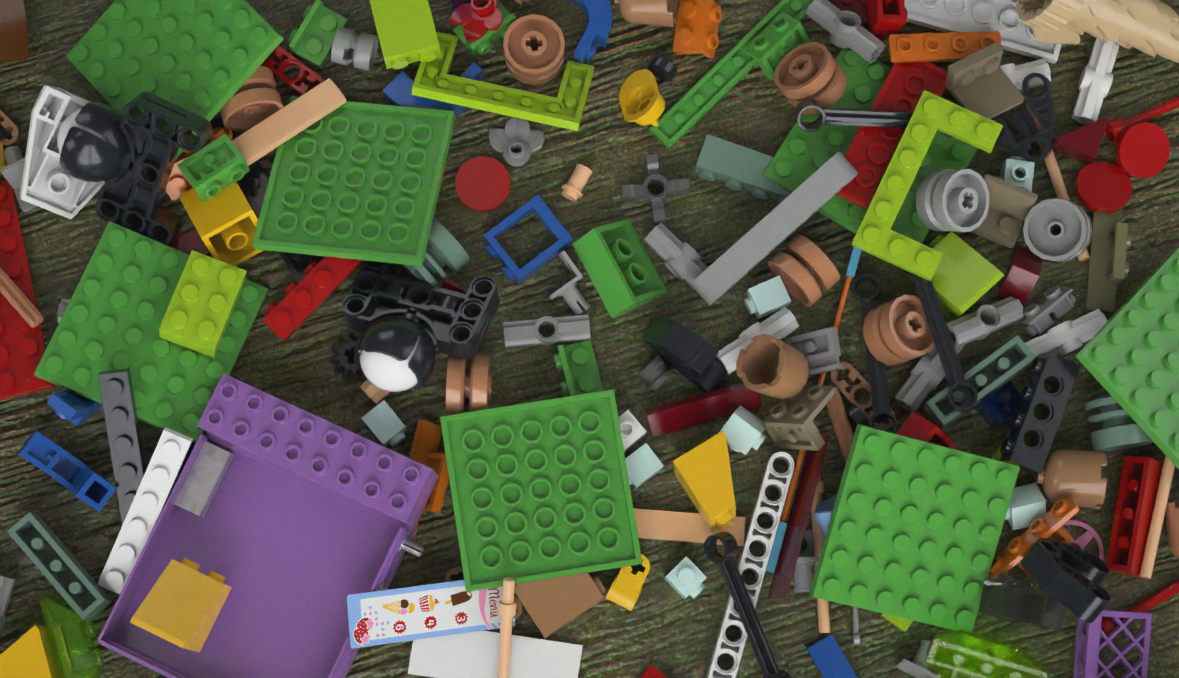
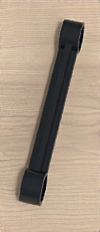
[795,99,953,138]
[902,269,978,413]
[852,273,899,433]
[704,531,792,678]

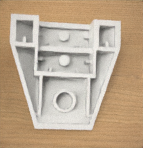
[20,84,105,220]

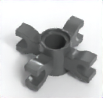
[621,154,690,225]

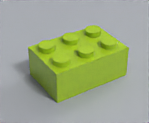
[159,250,247,358]

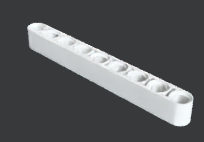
[706,452,794,678]

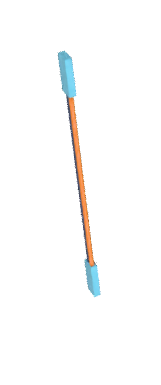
[766,246,861,573]

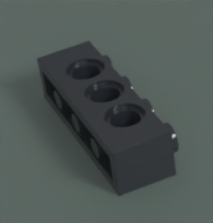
[1000,352,1081,473]

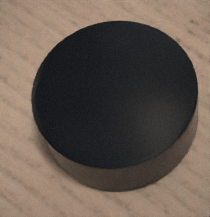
[648,56,677,82]
[845,403,869,429]

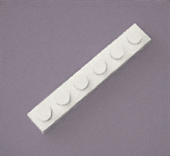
[97,427,193,594]

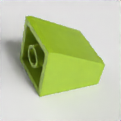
[369,0,442,69]
[906,231,1005,322]

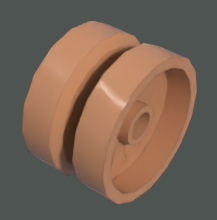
[503,14,565,85]
[774,42,847,115]
[220,66,283,131]
[767,234,840,307]
[863,295,935,366]
[446,354,492,415]

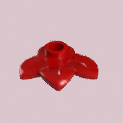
[449,0,503,42]

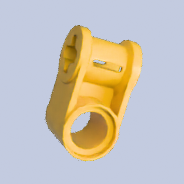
[605,554,650,611]

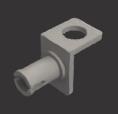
[1,146,38,212]
[548,250,591,316]
[794,530,819,592]
[896,640,939,678]

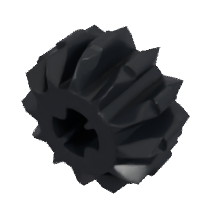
[329,333,366,382]

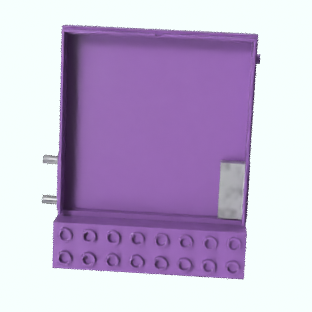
[97,373,439,678]

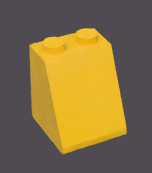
[179,182,263,266]
[673,431,736,533]
[130,558,232,652]
[0,625,66,678]

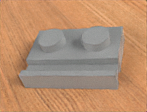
[785,327,843,377]

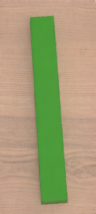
[649,0,813,150]

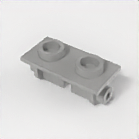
[1018,285,1076,337]

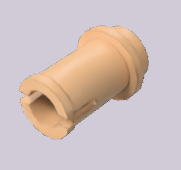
[561,164,593,202]

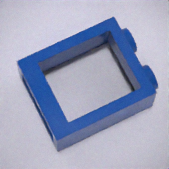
[483,195,573,285]

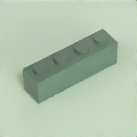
[694,134,791,204]
[923,335,1036,431]
[7,512,113,621]

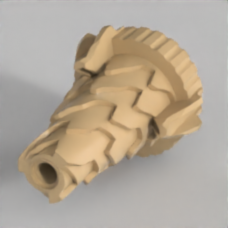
[1016,0,1179,63]

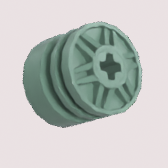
[402,218,470,287]
[1084,394,1154,452]

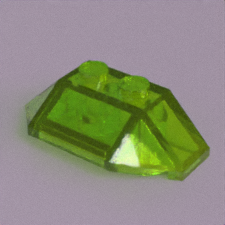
[38,596,104,678]
[925,629,1049,678]

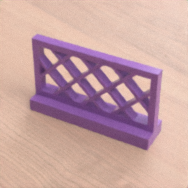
[1073,610,1152,678]

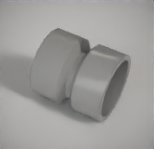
[331,27,379,71]

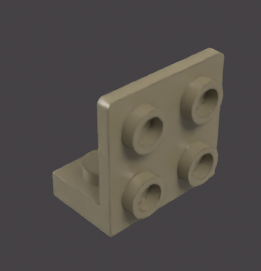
[945,42,1024,119]
[970,174,1038,249]
[762,385,837,451]

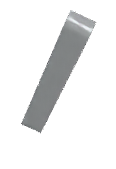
[691,152,858,306]

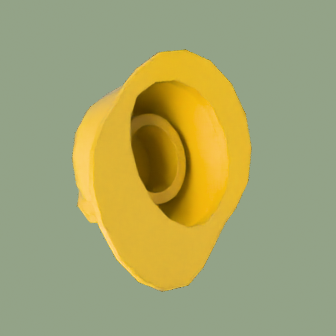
[619,69,665,127]

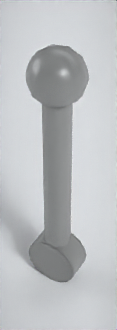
[852,607,860,644]

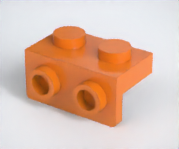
[672,0,722,58]

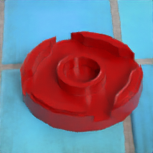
[1115,122,1170,178]
[455,156,511,212]
[1075,161,1133,214]

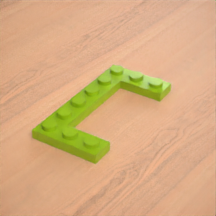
[411,32,595,131]
[851,90,1003,281]

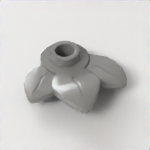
[489,117,545,167]

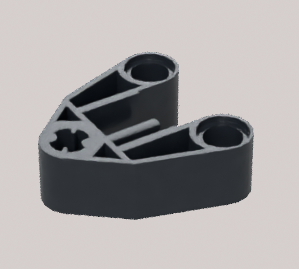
[991,73,1057,162]
[641,315,727,393]
[1021,538,1111,623]

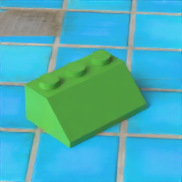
[572,219,668,318]

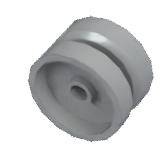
[916,169,990,232]
[1023,198,1093,262]

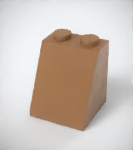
[514,573,605,639]

